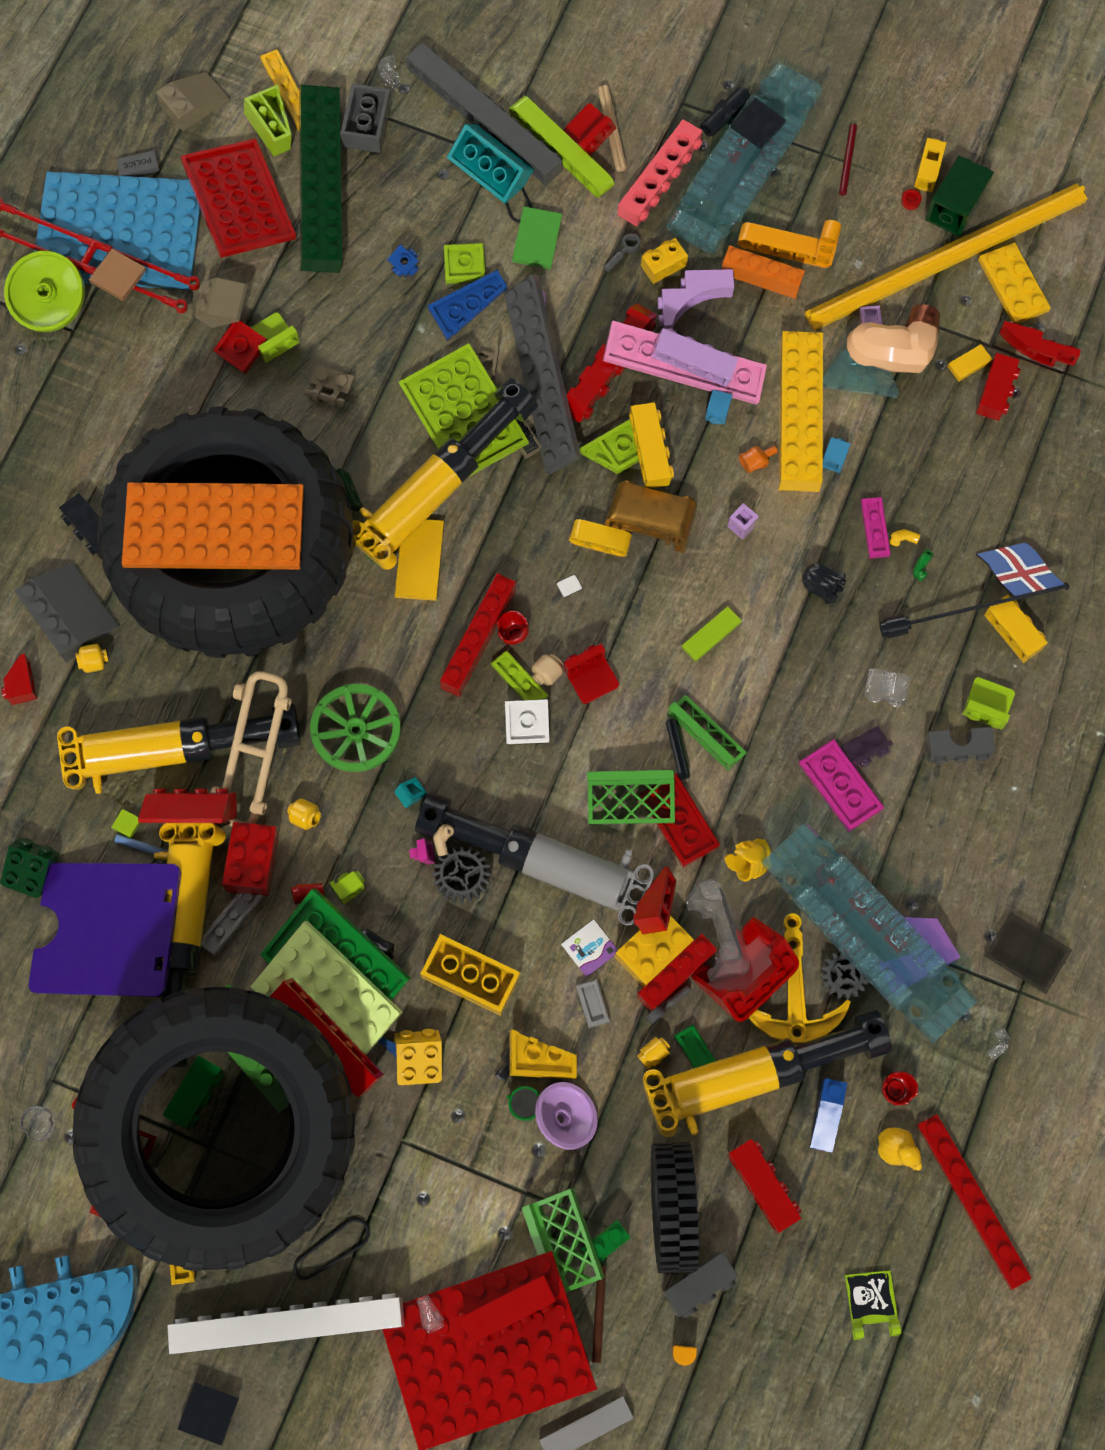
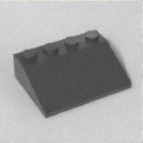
[14,563,119,663]

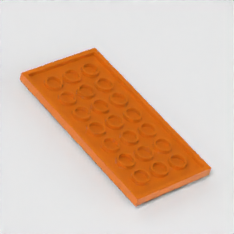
[122,483,304,570]

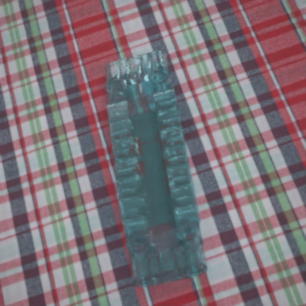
[666,63,823,254]
[761,821,978,1044]

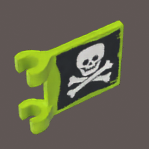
[845,1271,901,1340]

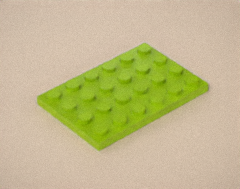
[399,343,529,477]

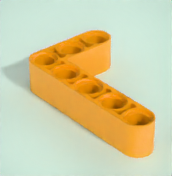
[737,220,842,268]

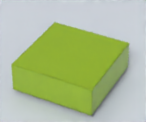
[111,809,140,838]

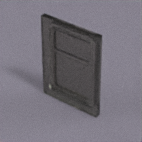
[984,912,1072,995]

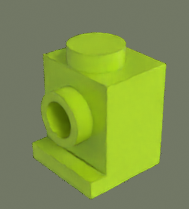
[329,871,365,904]

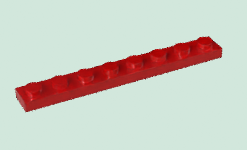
[916,1114,1032,1290]

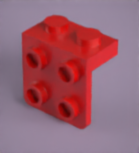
[564,103,617,156]
[564,643,619,704]

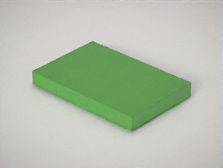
[512,207,562,270]

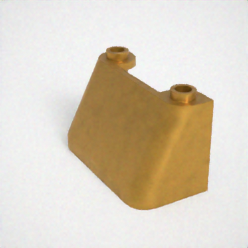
[605,481,697,553]

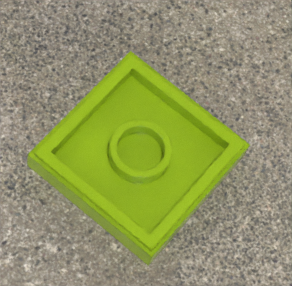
[444,243,485,284]

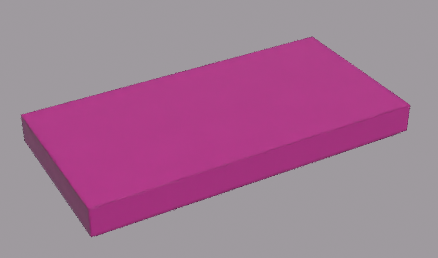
[798,739,884,832]

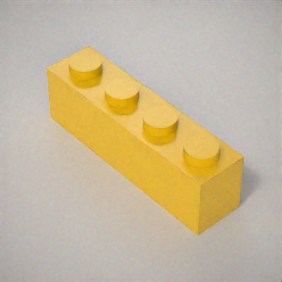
[629,402,674,489]

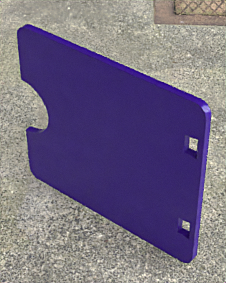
[28,863,182,997]

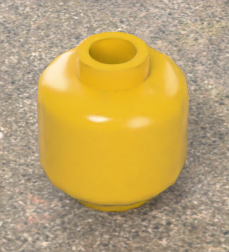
[76,644,108,673]
[287,798,321,830]

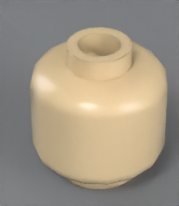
[532,654,563,686]

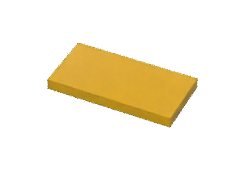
[395,520,444,601]

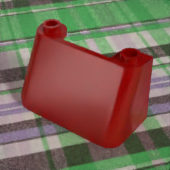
[691,917,799,1022]

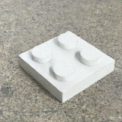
[505,700,549,744]

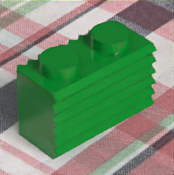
[581,1220,630,1264]

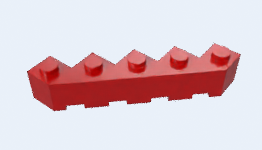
[567,303,658,423]

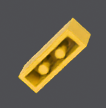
[984,594,1048,663]

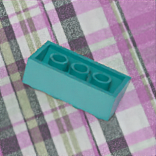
[446,124,534,203]

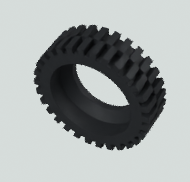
[650,1142,699,1273]

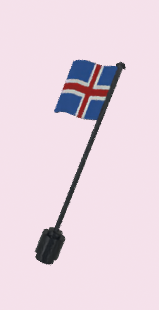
[879,543,1070,639]

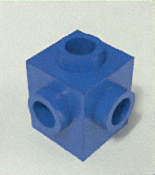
[387,244,419,278]

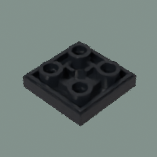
[731,98,786,150]
[177,1382,240,1445]

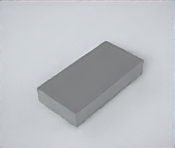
[576,979,610,1028]

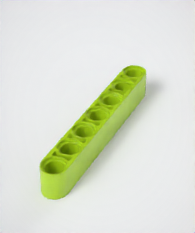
[509,96,614,198]

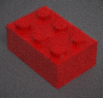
[222,822,279,896]

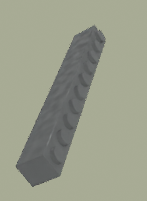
[406,43,562,186]

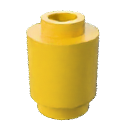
[637,1036,670,1069]

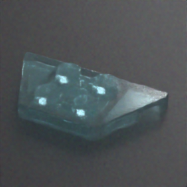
[823,350,899,398]

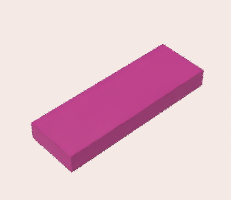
[860,497,891,559]

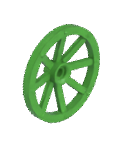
[310,684,401,772]

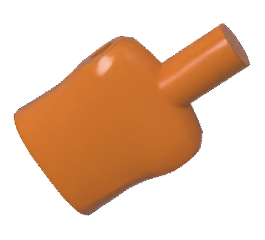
[738,446,778,473]

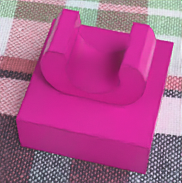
[409,839,436,865]

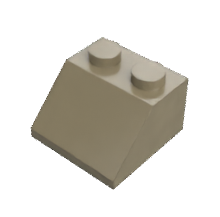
[194,278,248,328]

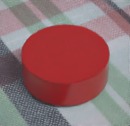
[901,189,922,210]

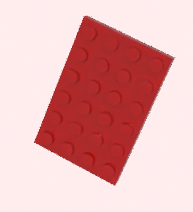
[181,138,296,258]

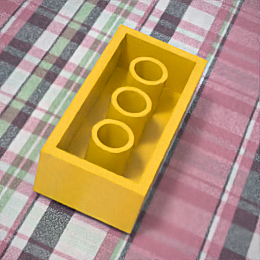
[420,934,520,1016]

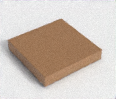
[89,249,146,302]

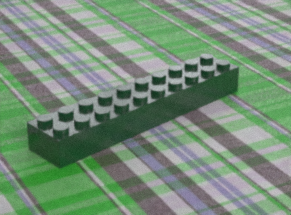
[299,84,342,273]

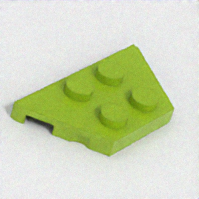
[579,419,639,474]

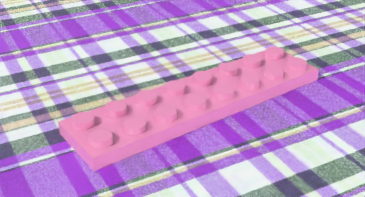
[603,321,767,405]

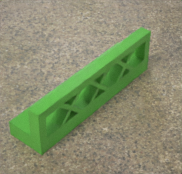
[667,695,747,771]

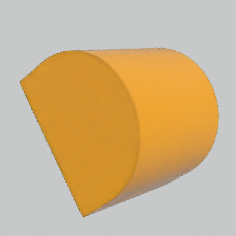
[672,1345,697,1366]

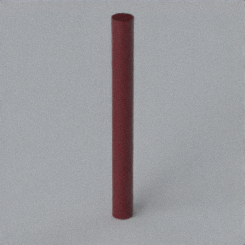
[839,124,857,196]

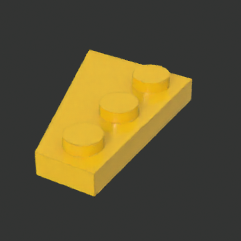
[510,1029,577,1079]

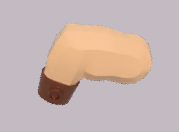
[847,304,940,373]

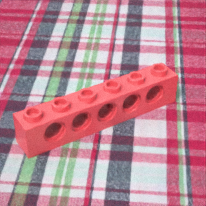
[617,120,703,227]

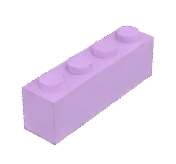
[651,328,738,387]

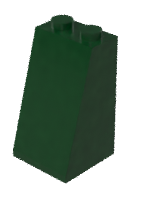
[925,155,994,237]

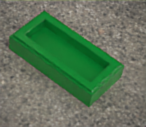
[674,1024,716,1069]

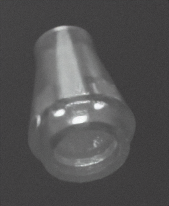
[416,1295,444,1333]

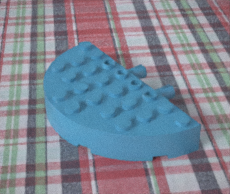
[0,1255,139,1383]

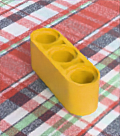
[569,519,632,557]

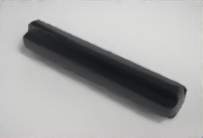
[666,718,690,780]

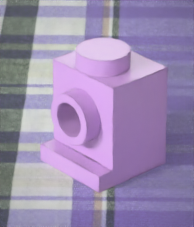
[727,503,759,540]

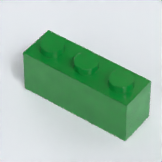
[162,1055,224,1130]

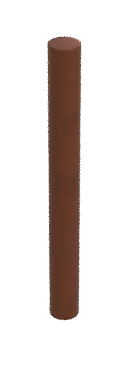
[592,1266,606,1363]

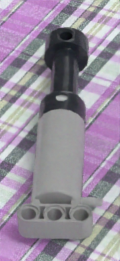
[415,791,654,926]

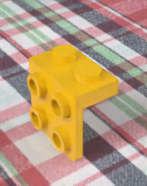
[394,1029,442,1085]

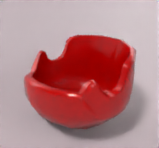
[497,610,529,645]
[881,1071,918,1106]

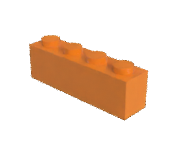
[721,245,805,299]

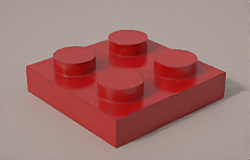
[213,320,268,374]

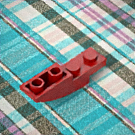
[999,321,1081,367]

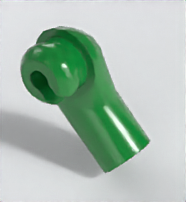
[912,549,934,581]

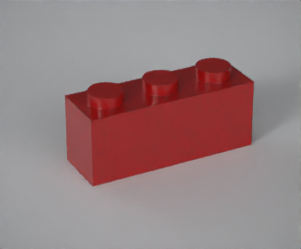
[976,353,1021,421]

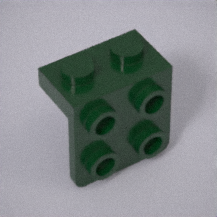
[0,838,60,898]

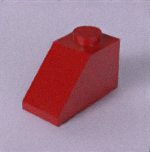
[1,654,37,705]

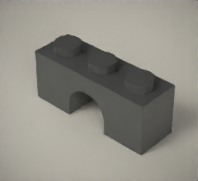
[924,727,996,764]

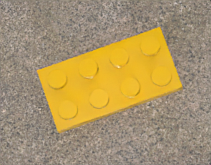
[978,243,1051,324]

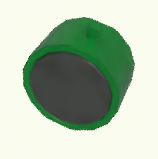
[506,1086,539,1122]

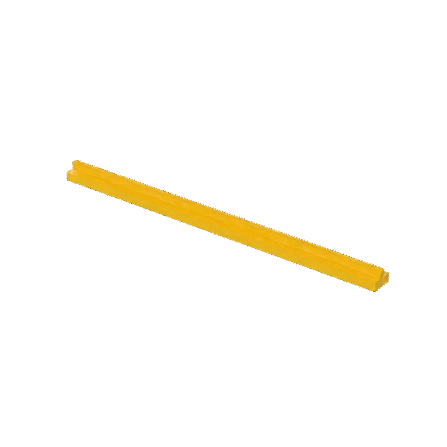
[804,183,1088,331]

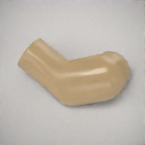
[433,824,454,856]

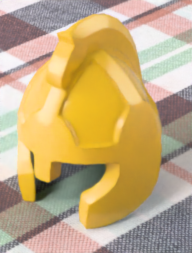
[724,838,772,882]

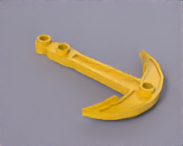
[749,913,851,1044]

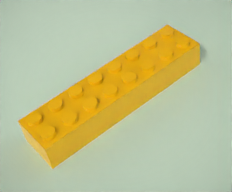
[778,331,823,492]

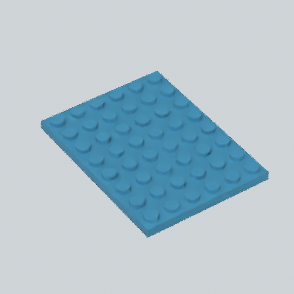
[35,172,201,290]

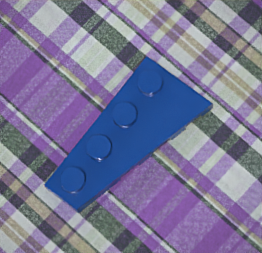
[428,270,507,342]

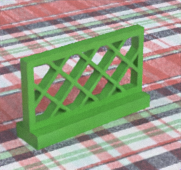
[587,770,675,825]
[522,1188,605,1292]

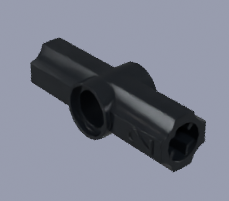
[700,87,751,137]

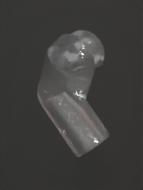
[986,1028,1011,1060]

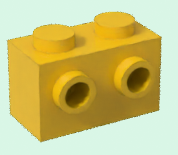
[641,238,688,284]

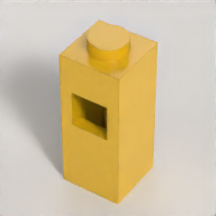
[914,138,947,193]

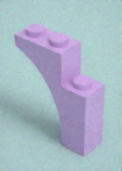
[658,269,734,330]

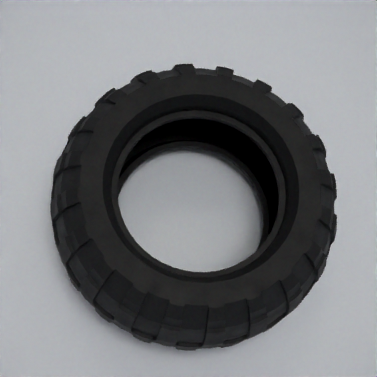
[97,406,354,658]
[73,986,355,1271]

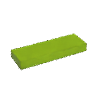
[681,606,742,663]
[491,650,548,701]

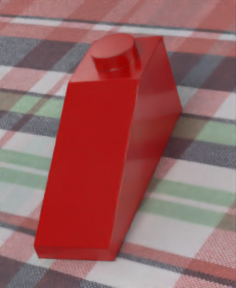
[633,866,677,934]

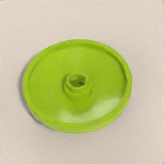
[4,251,85,333]

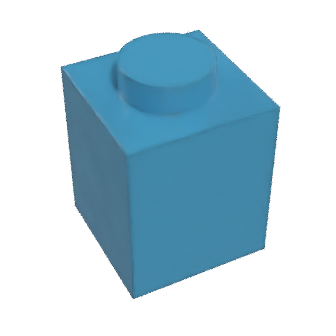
[705,390,733,425]
[823,437,850,473]

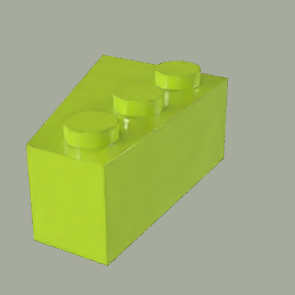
[244,85,291,156]

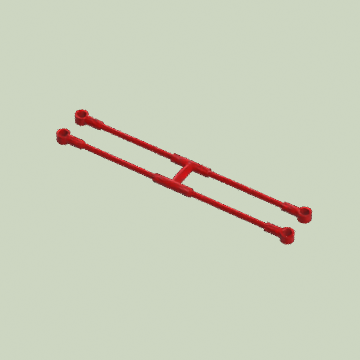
[0,198,200,314]

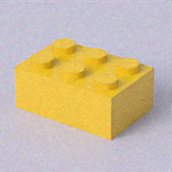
[614,916,694,988]

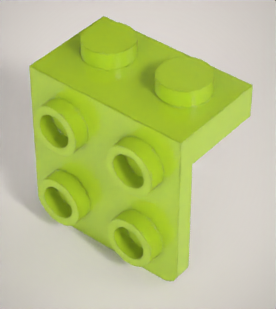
[250,313,300,363]
[962,677,1015,730]

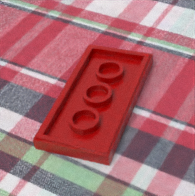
[639,773,720,868]

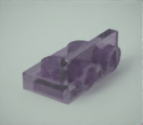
[841,726,893,768]

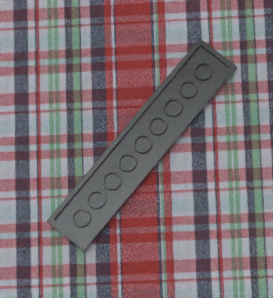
[504,274,581,474]

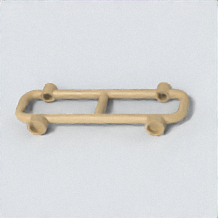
[210,671,292,827]

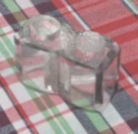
[863,668,911,707]

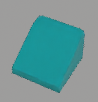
[395,777,428,808]

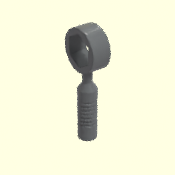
[603,233,640,272]
[646,985,691,1024]

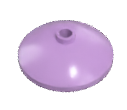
[535,1082,598,1150]

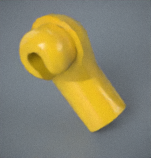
[889,529,920,546]

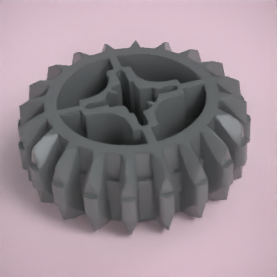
[432,845,492,905]

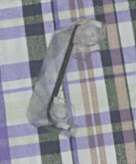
[686,879,751,982]

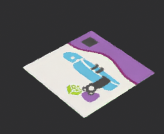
[561,919,618,977]

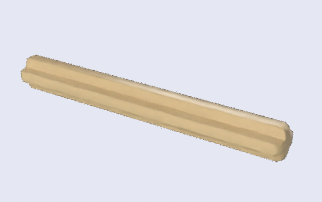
[598,85,626,172]

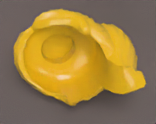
[878,1127,922,1171]

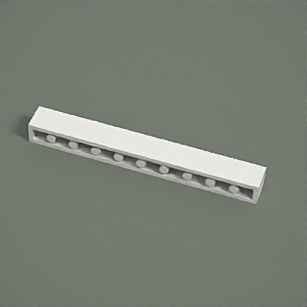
[168,1293,405,1354]

